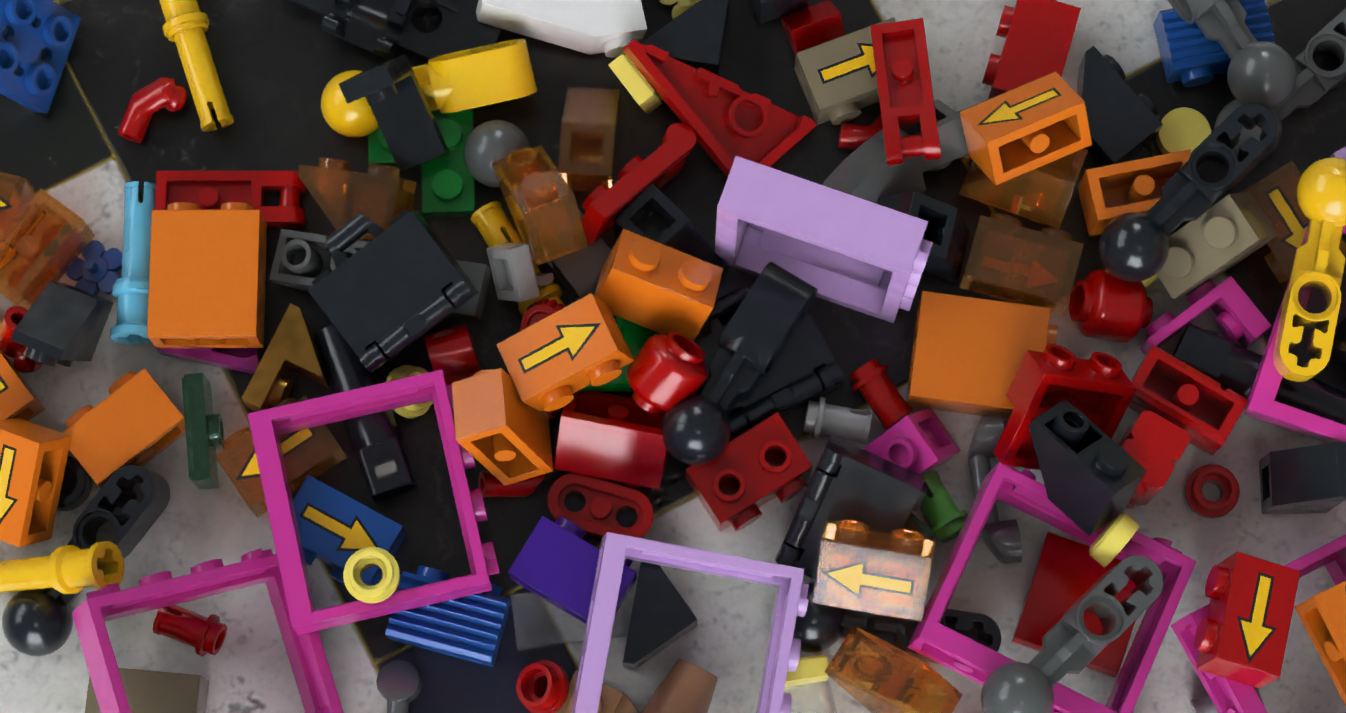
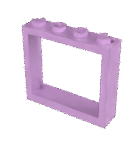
[715,156,933,324]
[570,532,809,713]

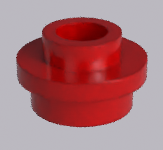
[1185,464,1240,519]
[516,660,569,713]

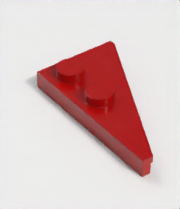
[622,39,817,178]

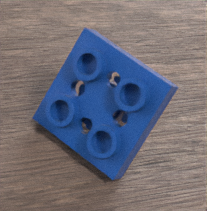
[0,0,81,114]

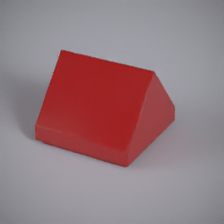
[781,0,846,56]

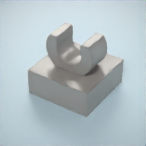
[486,243,554,302]

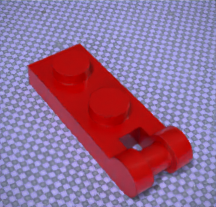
[870,18,941,166]
[576,123,697,245]
[155,171,306,230]

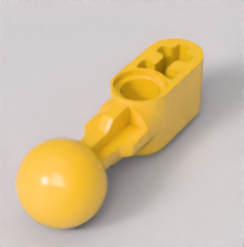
[321,39,537,137]
[1273,157,1346,382]

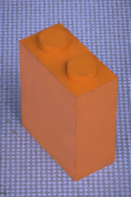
[147,202,267,348]
[906,291,1058,420]

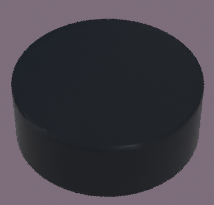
[57,456,92,511]

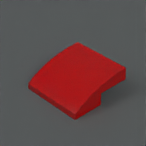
[1012,532,1136,678]

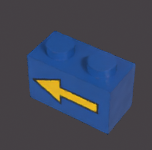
[293,475,408,586]

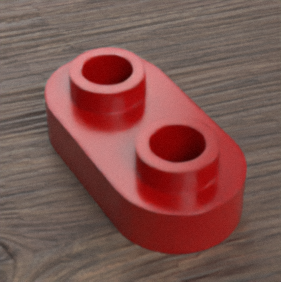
[547,473,654,539]

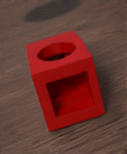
[424,323,483,385]

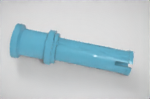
[110,181,156,345]

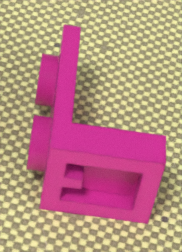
[1140,276,1272,355]
[864,407,961,475]

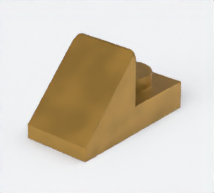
[241,303,329,412]

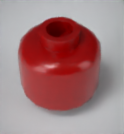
[1069,270,1153,343]
[627,331,707,414]

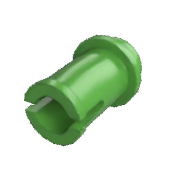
[919,471,968,544]

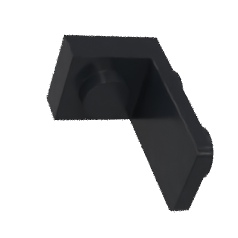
[339,53,447,171]

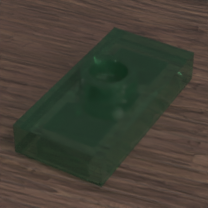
[182,373,224,490]

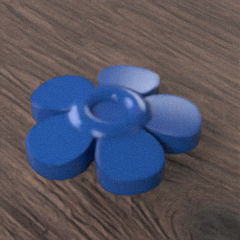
[65,240,122,295]

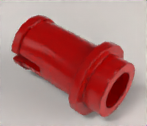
[849,358,913,430]
[153,605,227,657]

